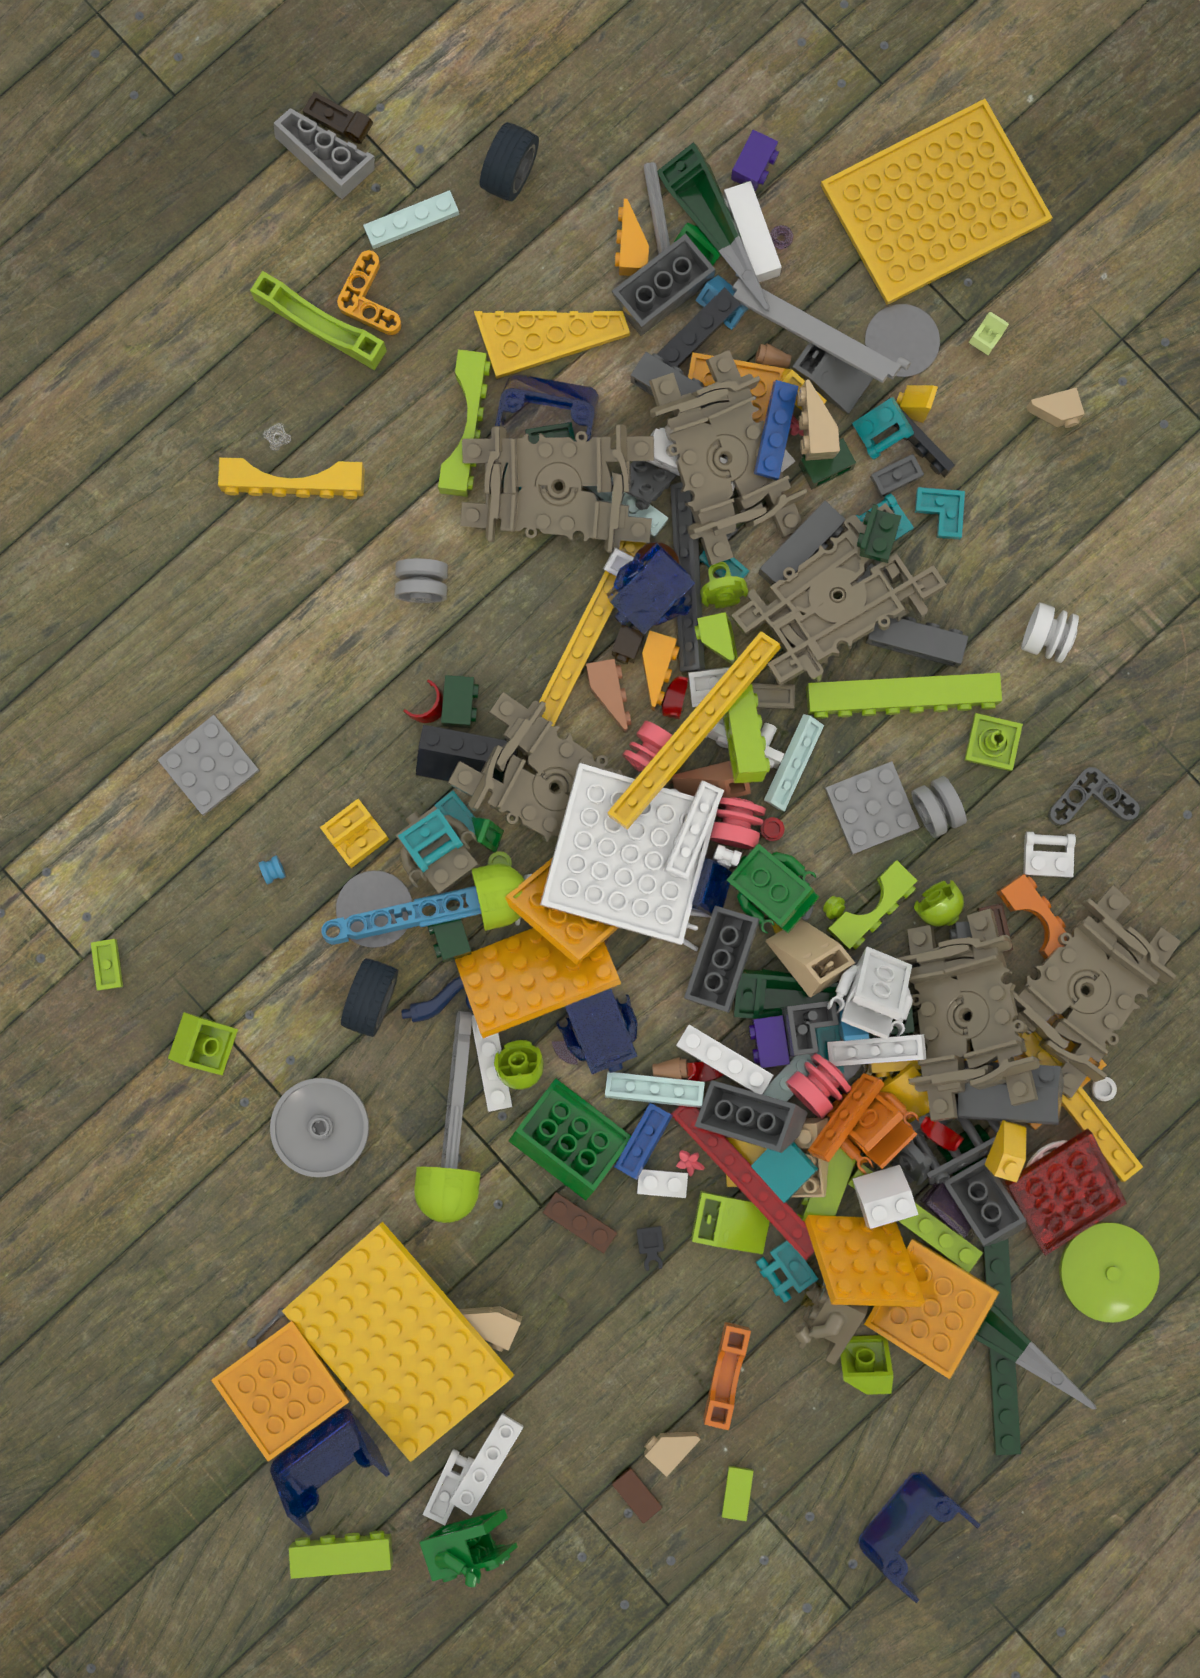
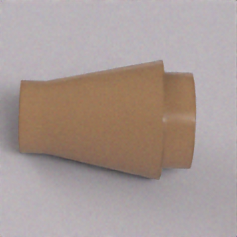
[755,343,792,369]
[653,1057,688,1080]

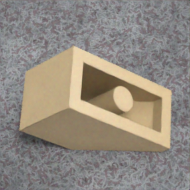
[1026,387,1085,428]
[644,1432,701,1477]

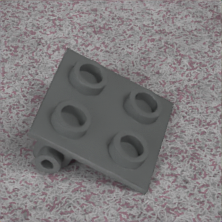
[612,461,677,510]

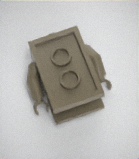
[396,806,479,894]
[794,1282,868,1365]

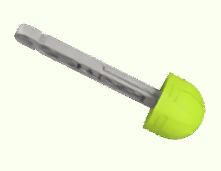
[414,1011,481,1223]

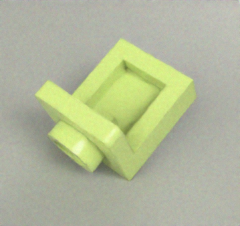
[969,312,1009,355]

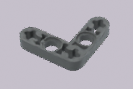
[1048,767,1140,826]

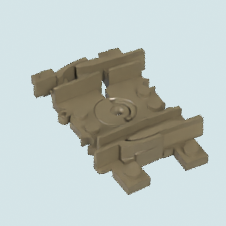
[649,350,808,565]
[460,424,654,553]
[731,503,947,686]
[447,692,642,842]
[1013,886,1181,1098]
[896,909,1040,1122]

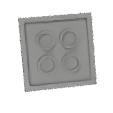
[158,715,260,816]
[825,761,920,855]

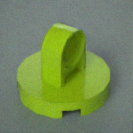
[700,562,748,608]

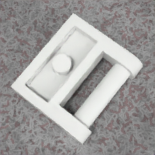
[1023,832,1076,878]

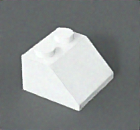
[852,1165,918,1229]

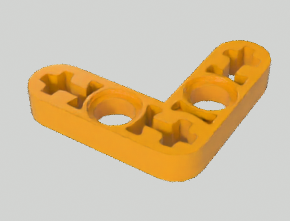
[337,250,402,335]

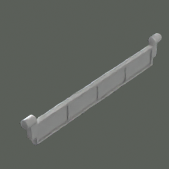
[732,273,911,383]

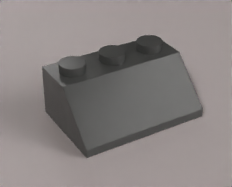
[943,1158,1026,1247]

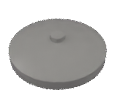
[270,1078,369,1177]

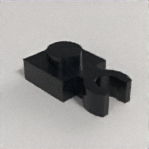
[637,1225,664,1271]

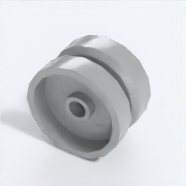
[394,558,448,603]
[911,776,967,838]

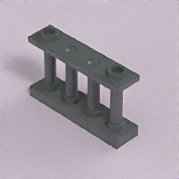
[910,1097,1001,1185]

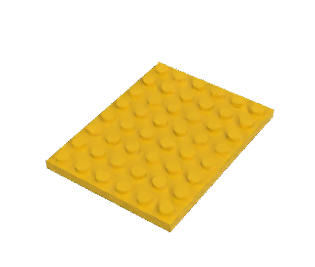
[820,99,1053,305]
[282,1221,514,1462]

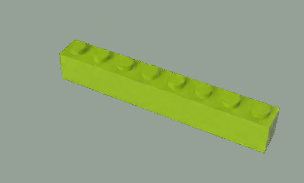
[806,673,1002,719]

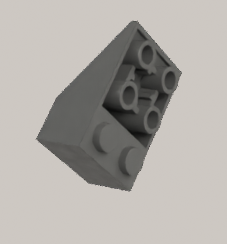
[792,342,873,415]

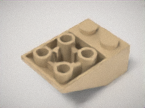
[797,380,840,460]
[766,919,855,998]
[792,1118,829,1197]
[458,1306,522,1352]

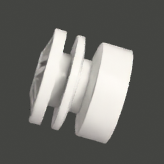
[1021,602,1079,663]

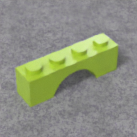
[827,860,918,950]

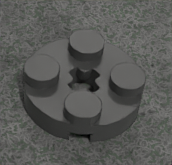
[891,1140,932,1185]

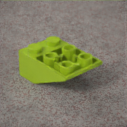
[691,1191,770,1254]

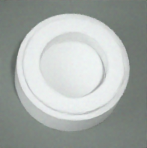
[1090,1077,1117,1101]

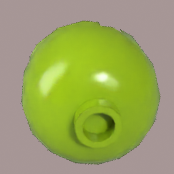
[914,880,964,926]
[494,1040,544,1090]

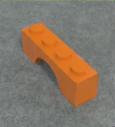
[996,874,1067,960]
[703,1322,751,1430]

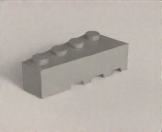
[274,108,375,199]

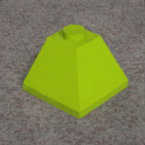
[695,612,738,665]
[840,1335,893,1395]

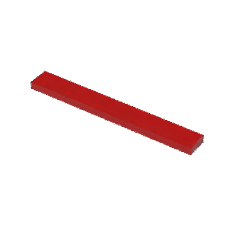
[671,1106,815,1260]

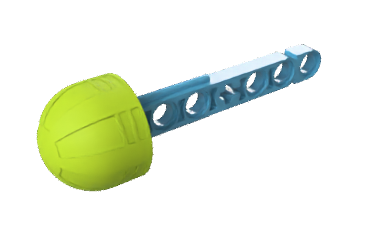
[321,864,525,944]

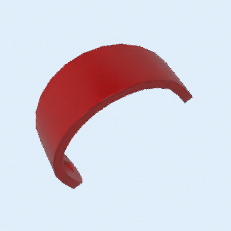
[662,676,689,720]
[403,679,443,723]
[687,1062,724,1082]
[920,1116,964,1151]

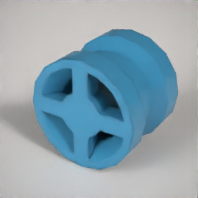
[259,855,286,884]

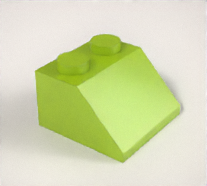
[168,1012,238,1076]

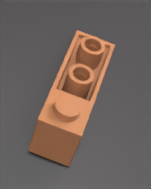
[586,659,632,733]
[672,761,751,798]

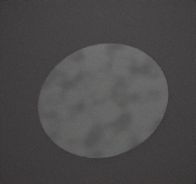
[865,304,940,377]
[336,871,412,947]

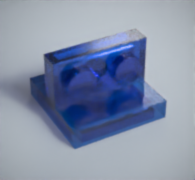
[692,858,732,916]

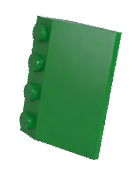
[508,1078,631,1201]

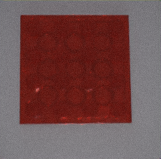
[1004,1128,1127,1256]

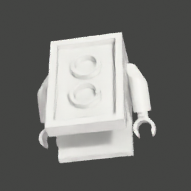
[827,947,913,1040]

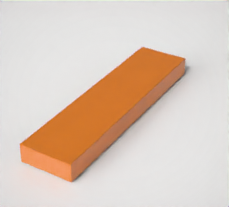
[808,1073,885,1162]

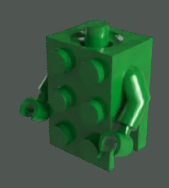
[727,843,820,933]
[419,1508,518,1587]

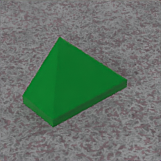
[674,223,721,266]
[471,817,504,852]

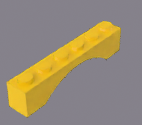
[218,457,365,499]

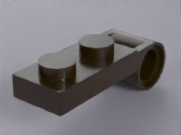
[303,92,373,144]

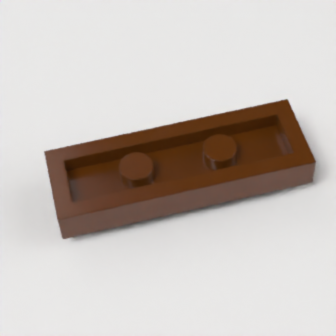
[543,1192,617,1253]

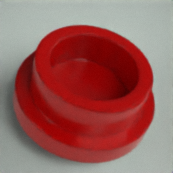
[760,817,785,841]

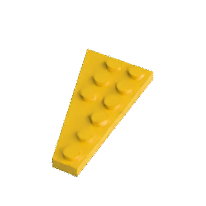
[474,311,630,379]

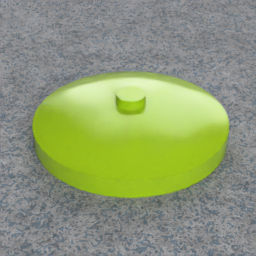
[1059,1222,1159,1323]

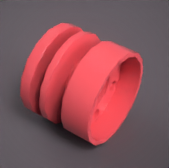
[622,721,672,772]
[710,797,766,850]
[785,1053,851,1119]

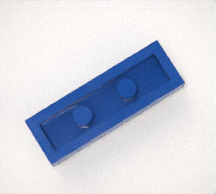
[614,1103,673,1180]

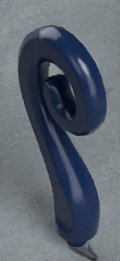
[401,976,473,1023]

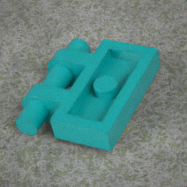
[756,1240,818,1303]

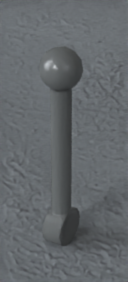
[247,1308,285,1348]

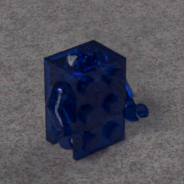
[607,543,695,634]
[556,988,638,1074]

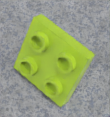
[964,713,1023,771]

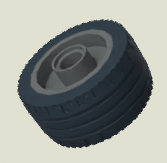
[479,122,539,202]
[341,958,398,1037]

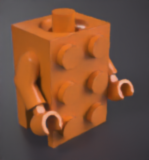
[826,1078,919,1174]

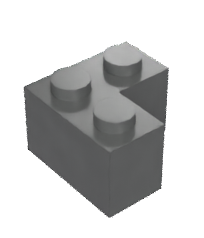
[781,1001,839,1057]

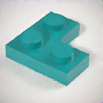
[915,487,965,540]

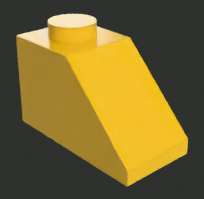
[896,385,938,423]
[984,1120,1026,1183]

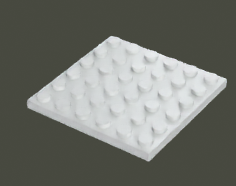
[540,763,718,945]

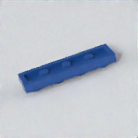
[754,380,799,480]

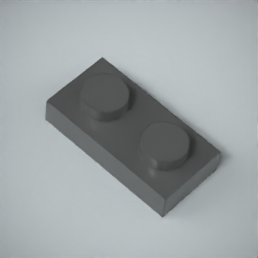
[870,454,924,497]

